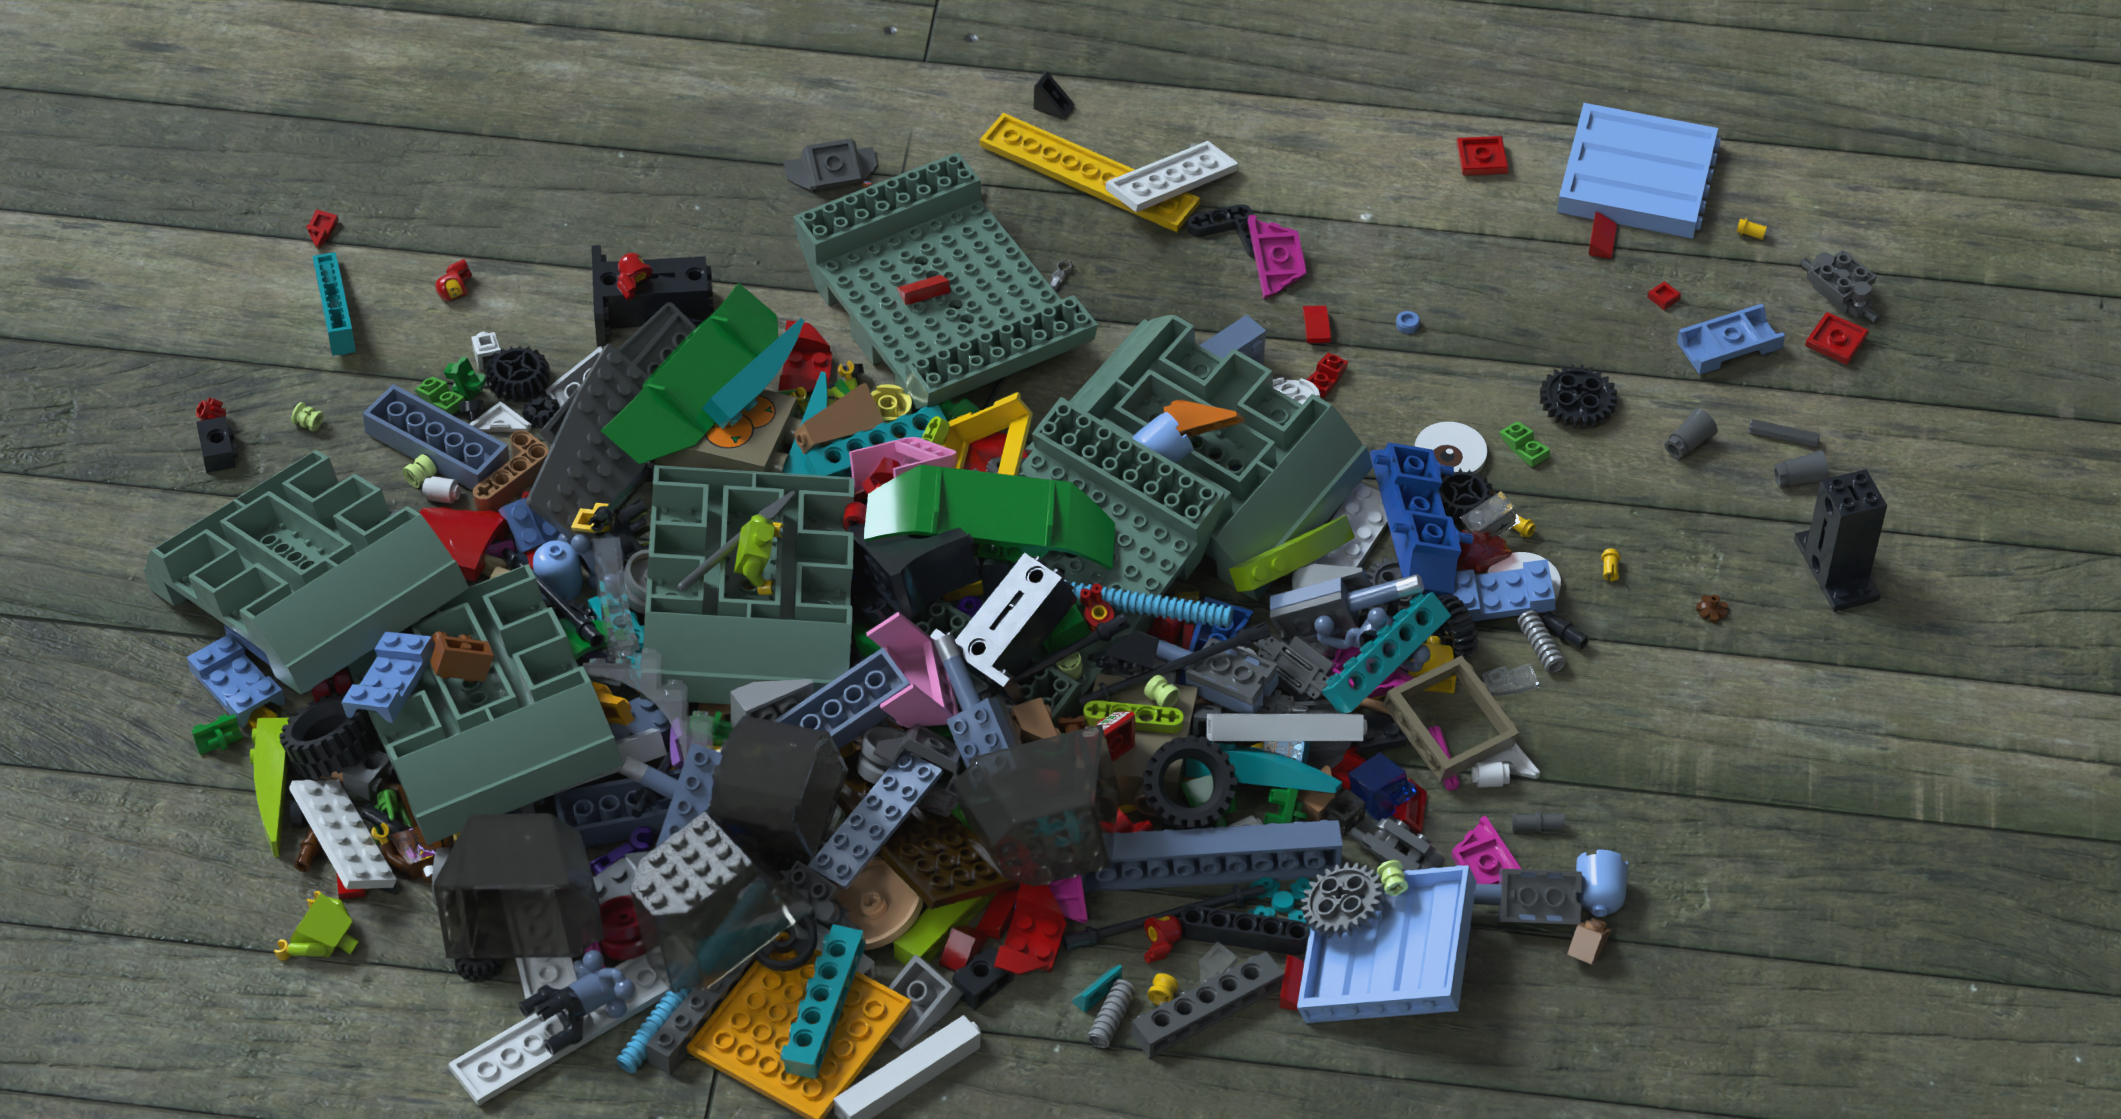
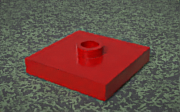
[1456,136,1508,176]
[1805,312,1869,365]

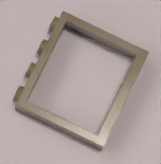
[1383,656,1519,782]

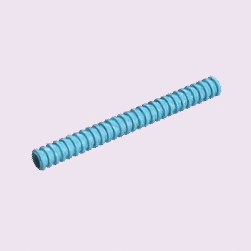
[1067,581,1234,629]
[616,879,772,1073]

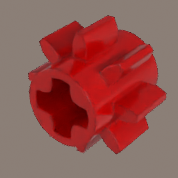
[196,397,226,421]

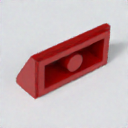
[1588,212,1617,259]
[897,275,950,306]
[976,890,1019,940]
[1279,955,1305,1011]

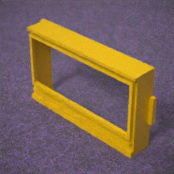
[942,392,1033,476]

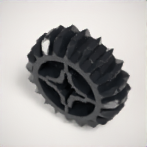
[485,345,550,403]
[1439,468,1495,528]
[1433,594,1478,659]

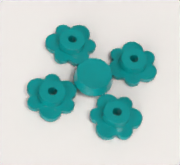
[1247,877,1316,932]

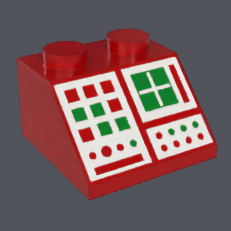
[1076,711,1136,773]

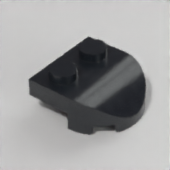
[1353,712,1407,754]

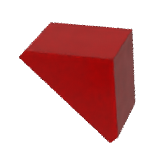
[939,925,988,973]

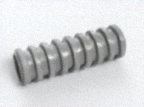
[1517,610,1566,673]
[1087,979,1136,1048]

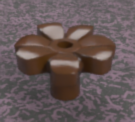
[1696,595,1728,623]

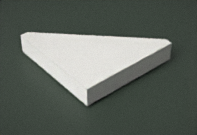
[469,401,532,432]
[1475,743,1540,779]

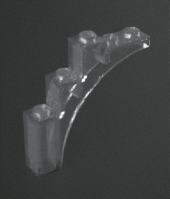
[593,537,639,666]
[583,648,714,762]

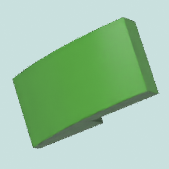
[415,376,466,415]
[1500,421,1551,467]

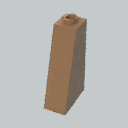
[794,383,884,455]

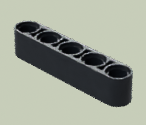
[1180,905,1309,955]

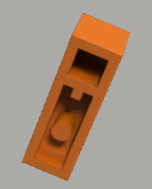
[1163,400,1245,437]

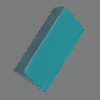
[1072,964,1122,1013]

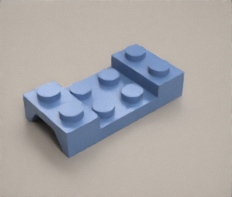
[1677,304,1785,375]
[499,498,561,553]
[1453,559,1556,622]
[341,632,435,723]
[187,634,285,728]

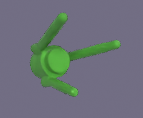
[373,789,413,847]

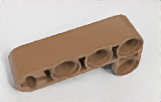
[473,430,549,511]

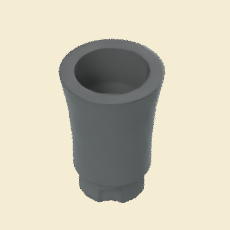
[1664,409,1718,460]
[1773,450,1829,487]

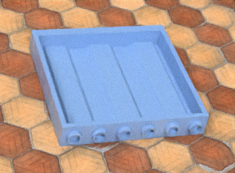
[1557,103,1721,238]
[1297,865,1477,1023]

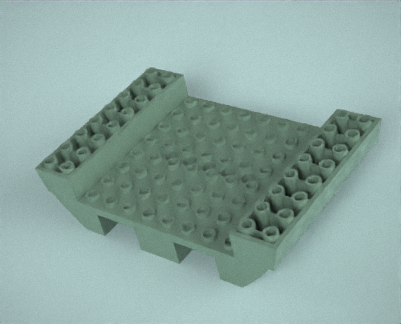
[793,152,1098,410]
[1025,315,1373,601]
[886,397,1225,728]
[144,450,469,695]
[640,465,854,704]
[346,564,624,845]

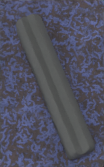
[1748,419,1820,447]

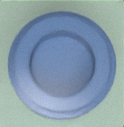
[1396,311,1420,334]

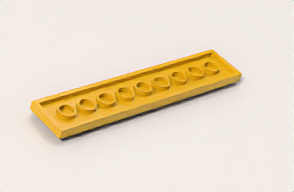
[979,113,1200,232]

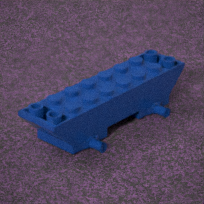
[1370,442,1473,595]

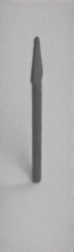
[678,491,795,592]

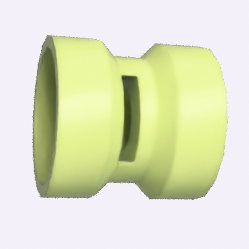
[402,454,437,488]
[1056,652,1083,680]
[1144,675,1180,707]

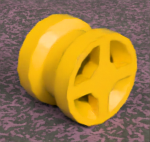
[1147,973,1179,1006]

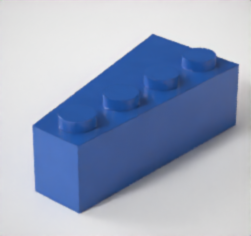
[1178,597,1253,686]

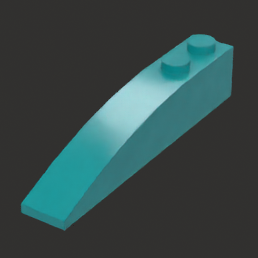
[312,252,356,356]
[702,318,804,429]
[783,371,829,475]
[1185,740,1342,793]

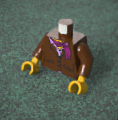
[371,823,454,884]

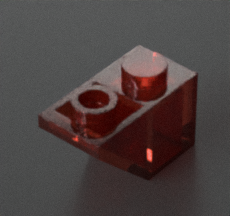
[1457,529,1513,572]

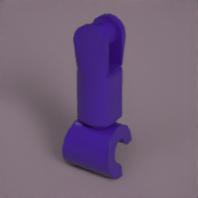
[588,826,654,876]

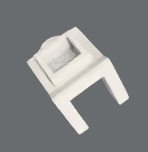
[471,332,501,371]

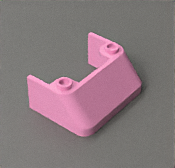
[849,437,957,490]
[867,612,958,728]

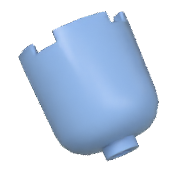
[1132,412,1194,463]
[533,540,583,602]
[1576,850,1629,917]

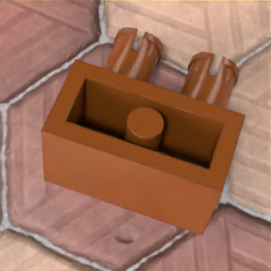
[430,631,494,682]

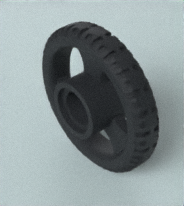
[748,903,818,972]

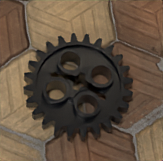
[1539,364,1618,429]

